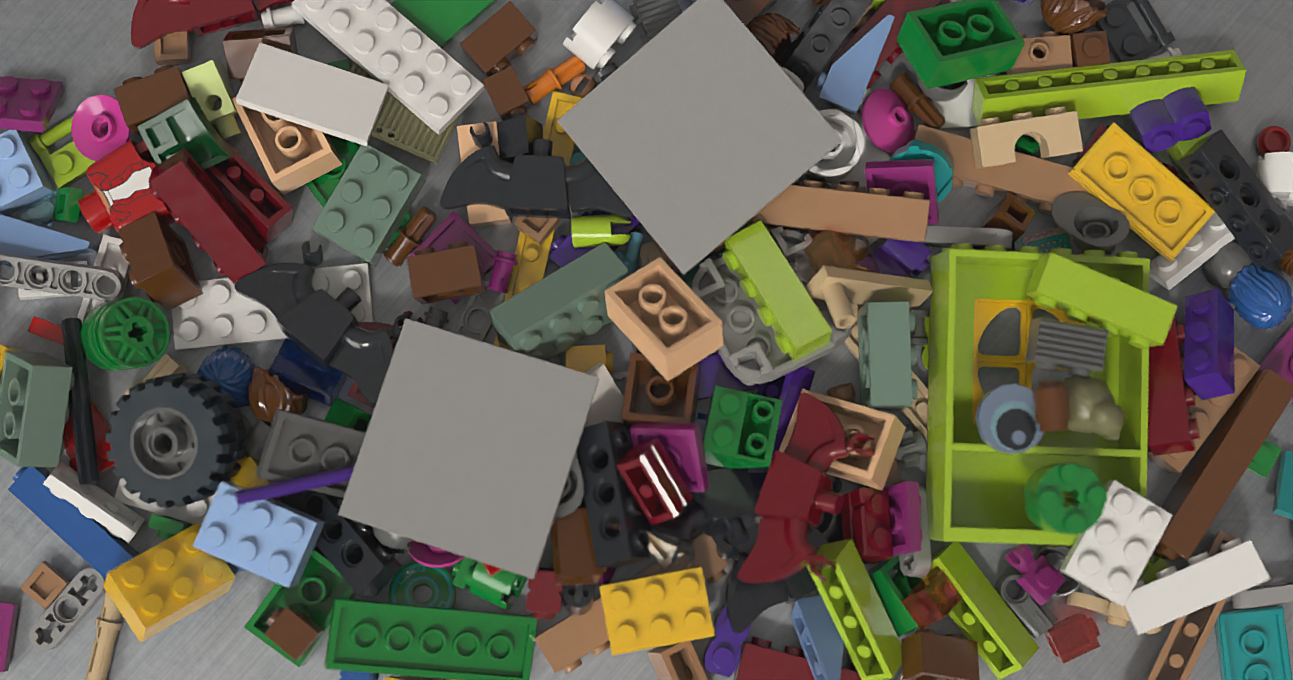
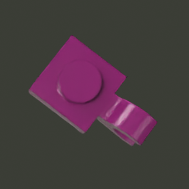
[1005,544,1066,605]

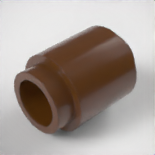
[1032,381,1072,432]

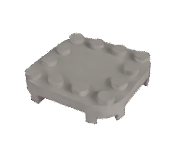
[692,226,853,385]

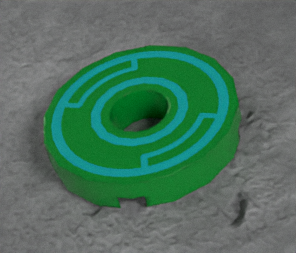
[388,561,456,608]

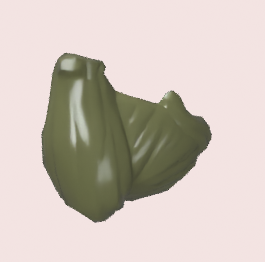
[1061,375,1125,441]

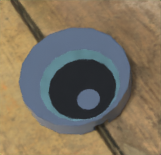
[975,384,1044,454]

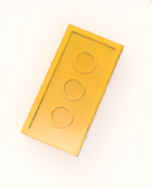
[1068,122,1215,262]

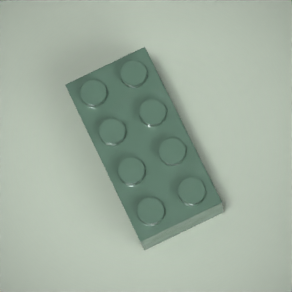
[490,243,628,361]

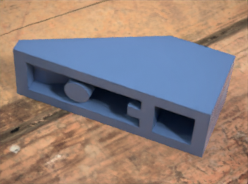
[815,14,895,115]
[0,214,100,267]
[790,595,844,680]

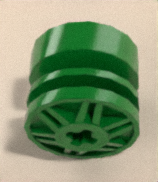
[81,297,170,372]

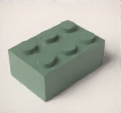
[312,144,426,267]
[857,302,918,410]
[0,351,74,467]

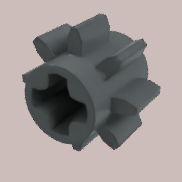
[896,424,927,469]

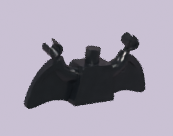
[440,122,635,219]
[234,241,409,406]
[643,468,814,567]
[716,477,843,634]

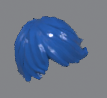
[1227,264,1293,330]
[197,345,255,409]

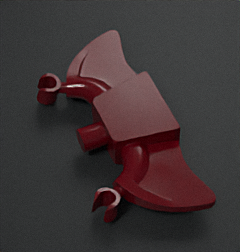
[131,0,294,50]
[738,393,876,583]

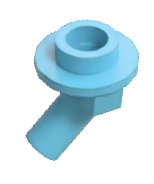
[614,232,643,276]

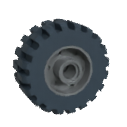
[106,373,247,508]

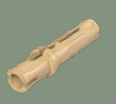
[85,590,123,680]

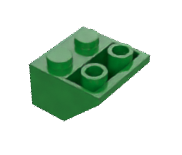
[702,386,782,469]

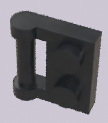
[1095,0,1176,63]

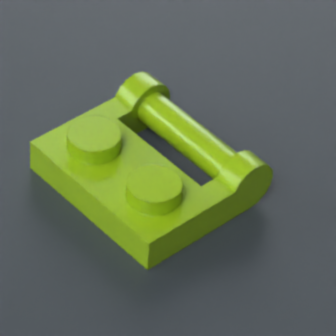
[28,109,96,188]

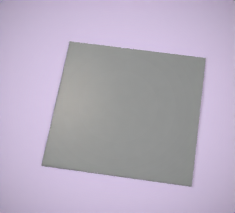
[557,0,843,275]
[338,319,600,579]

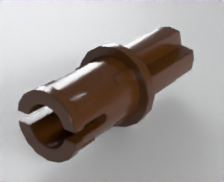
[890,72,945,130]
[384,206,437,267]

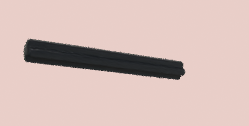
[61,318,100,485]

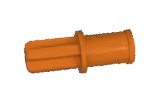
[523,55,586,105]

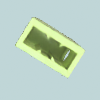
[181,60,241,140]

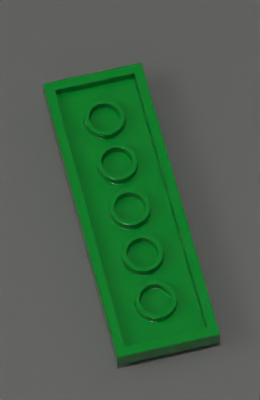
[324,597,537,680]

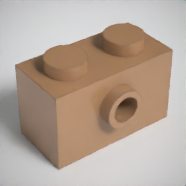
[1000,31,1073,75]
[647,641,708,680]

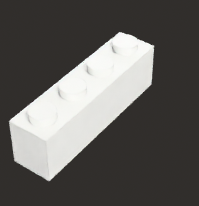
[1124,538,1270,635]

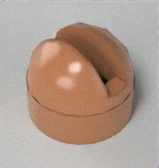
[570,74,597,98]
[827,382,856,403]

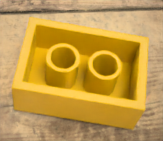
[104,523,236,643]
[599,565,715,655]

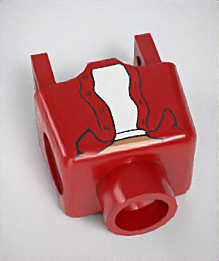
[78,140,176,234]

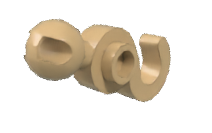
[1066,592,1165,634]

